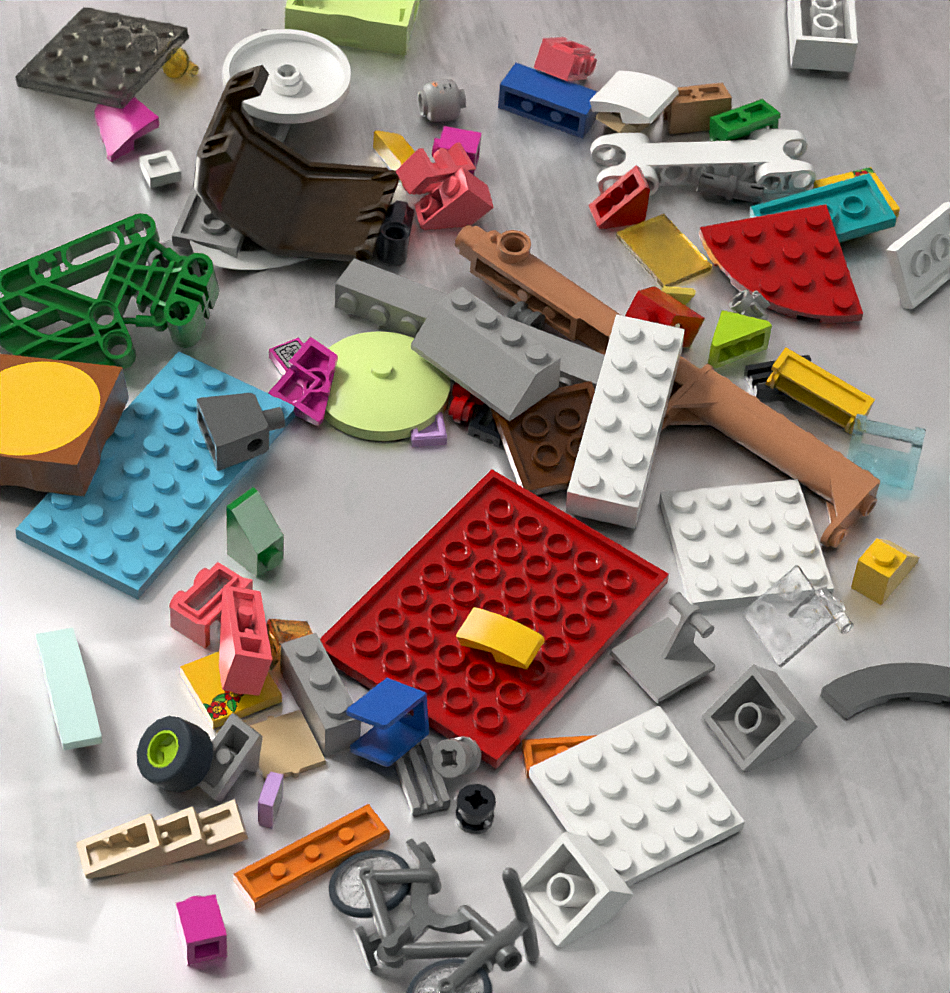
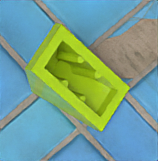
[708,310,772,369]

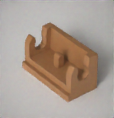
[662,83,732,135]

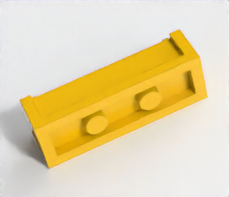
[766,347,875,436]

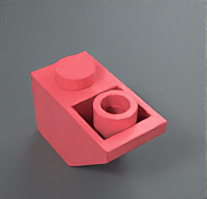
[415,167,494,230]

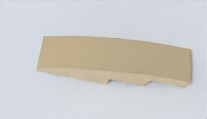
[76,799,249,879]

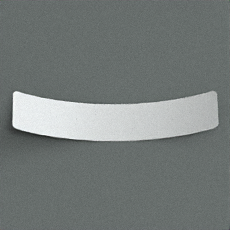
[189,240,309,270]

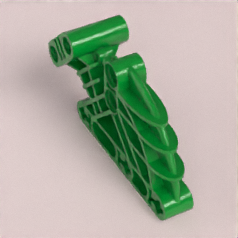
[0,213,220,370]

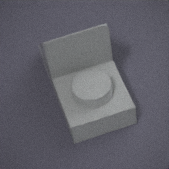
[198,713,263,801]

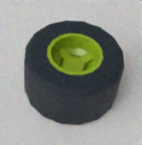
[137,716,213,793]

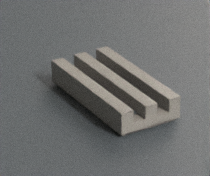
[393,738,450,816]

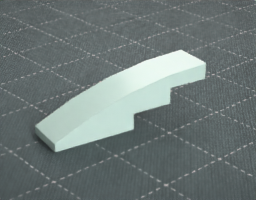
[36,627,102,750]

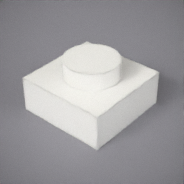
[140,150,181,188]

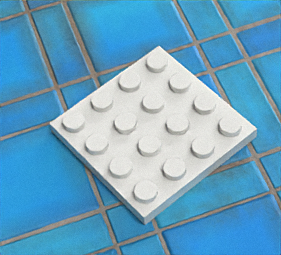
[659,479,834,611]
[529,706,745,887]

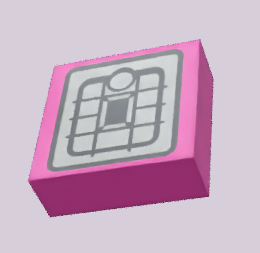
[269,337,304,375]

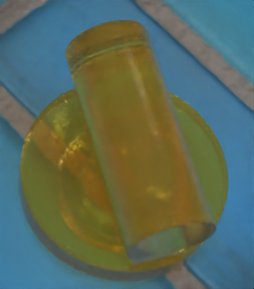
[162,46,199,78]

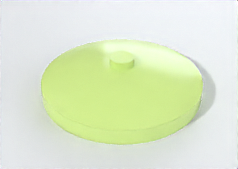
[324,331,451,441]

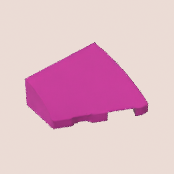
[94,84,159,162]
[268,337,338,426]

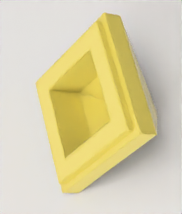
[660,286,696,305]

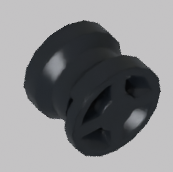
[455,784,496,834]

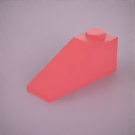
[219,585,272,696]

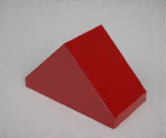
[588,165,650,230]

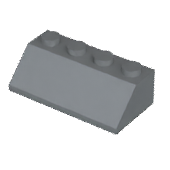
[411,286,561,421]

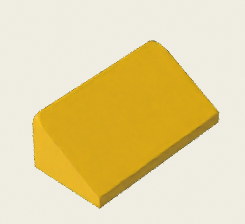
[373,130,415,181]

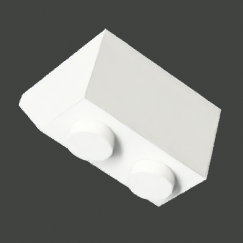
[520,832,634,947]

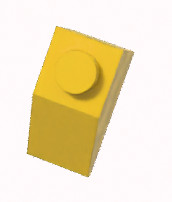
[851,538,920,605]

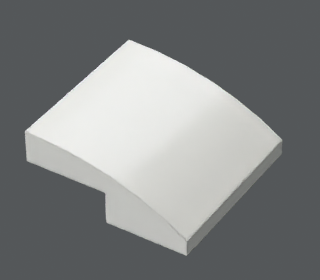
[590,71,679,124]

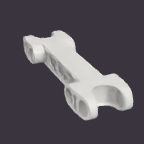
[590,129,816,196]

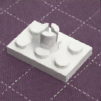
[886,202,950,309]

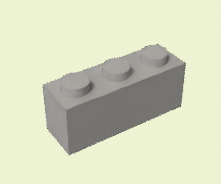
[280,633,361,757]

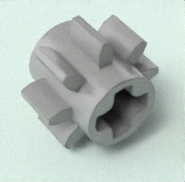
[728,290,770,321]

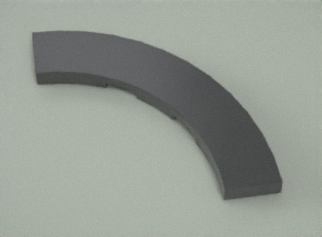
[820,663,950,719]

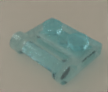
[847,413,926,491]

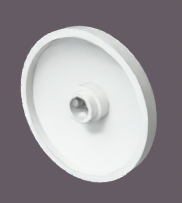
[223,29,351,124]

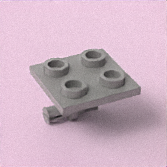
[610,592,716,703]

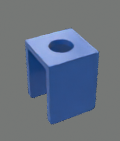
[346,678,429,767]

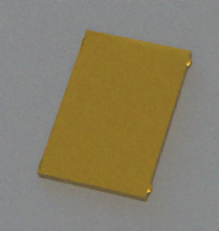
[616,214,712,288]

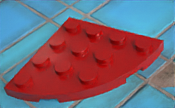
[699,204,863,323]

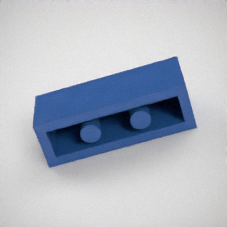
[498,63,598,139]

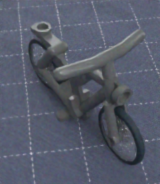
[329,838,540,993]

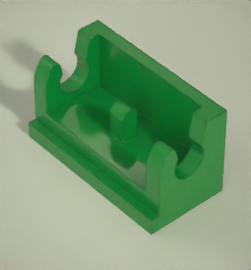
[709,99,781,141]

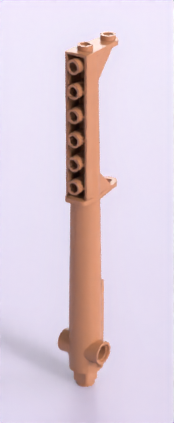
[455,225,881,548]

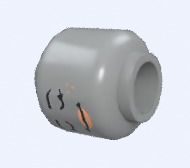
[418,79,466,123]

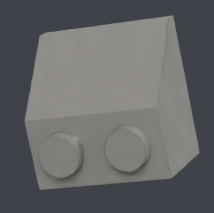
[702,664,818,773]

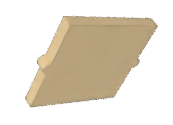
[250,710,326,782]

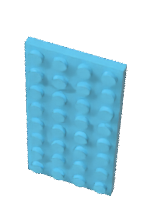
[15,351,296,599]

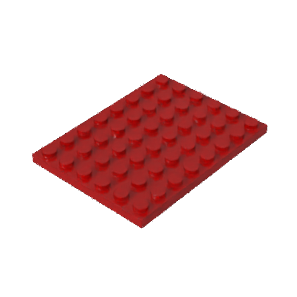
[320,469,669,769]

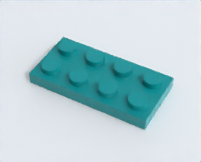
[750,173,896,242]

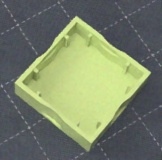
[285,0,421,56]

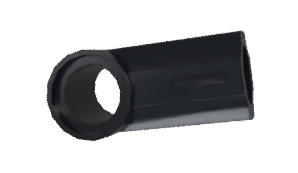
[377,200,415,266]

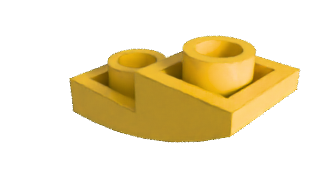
[456,607,545,669]

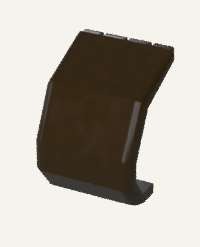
[193,64,400,261]

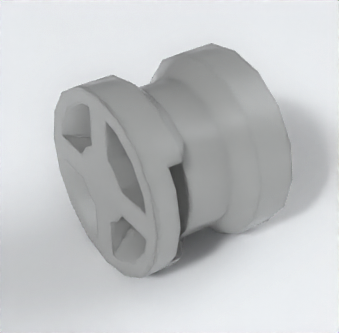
[432,736,481,778]

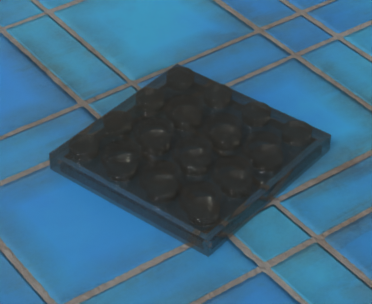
[15,7,189,109]

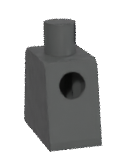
[197,393,285,471]

